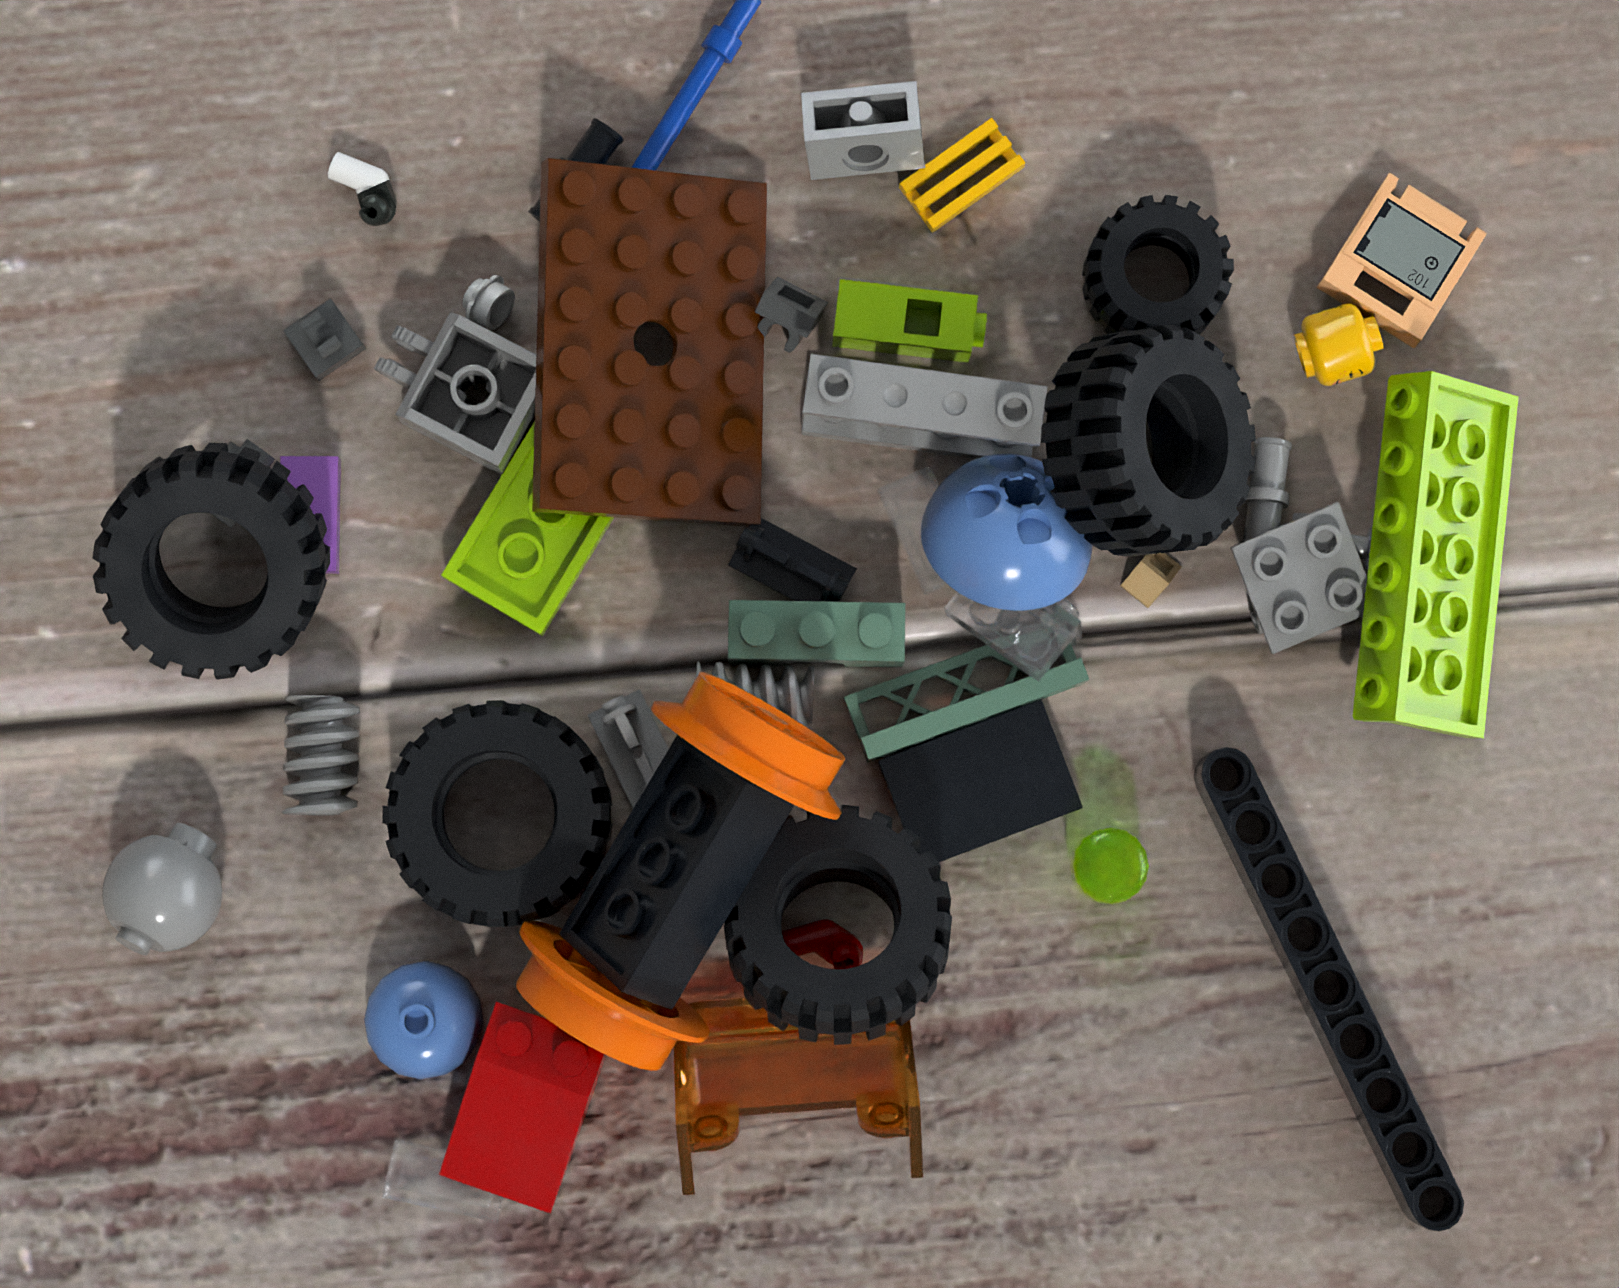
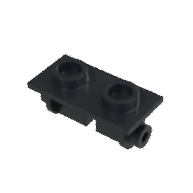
[728,518,857,602]

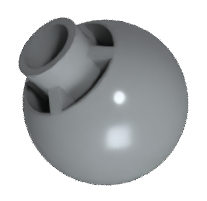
[102,823,222,955]

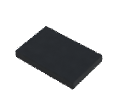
[878,699,1083,862]

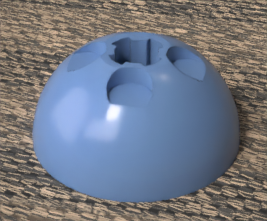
[921,453,1093,611]

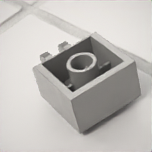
[374,312,536,475]

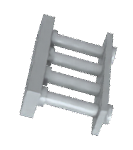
[802,354,1048,459]

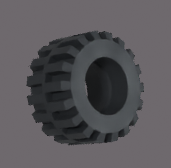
[1082,195,1234,334]

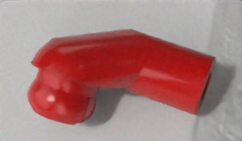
[782,919,863,969]

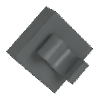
[755,276,828,353]
[283,298,366,381]

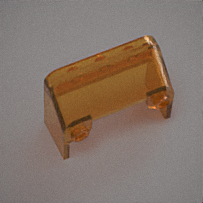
[674,998,923,1195]

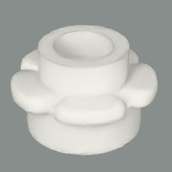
[463,275,515,330]

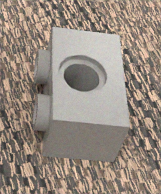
[801,81,925,180]

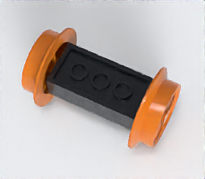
[516,672,846,1071]

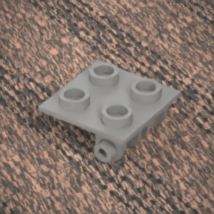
[1230,502,1367,654]

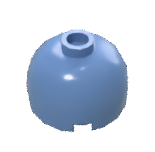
[364,961,484,1079]

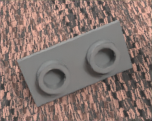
[588,689,669,808]

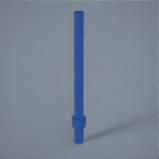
[631,0,761,170]

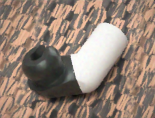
[328,152,397,226]

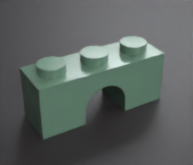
[728,600,906,667]

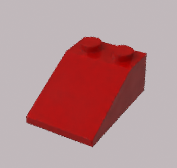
[439,1002,607,1214]

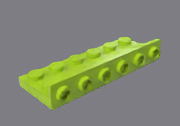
[1352,371,1519,739]

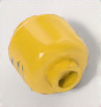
[1294,303,1384,386]

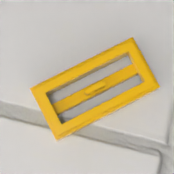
[899,118,1025,233]

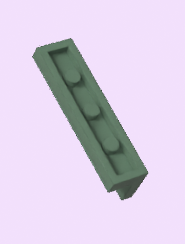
[844,618,1090,763]

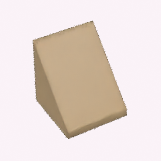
[1120,553,1182,608]

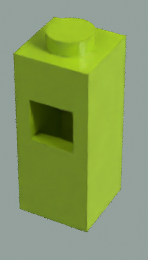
[832,279,987,363]

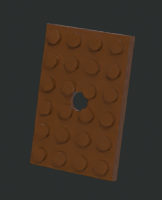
[532,158,767,527]

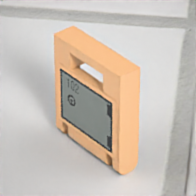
[1316,172,1487,348]

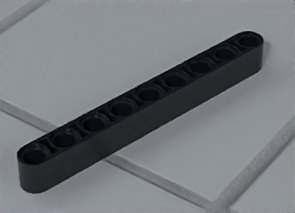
[1194,747,1464,1231]

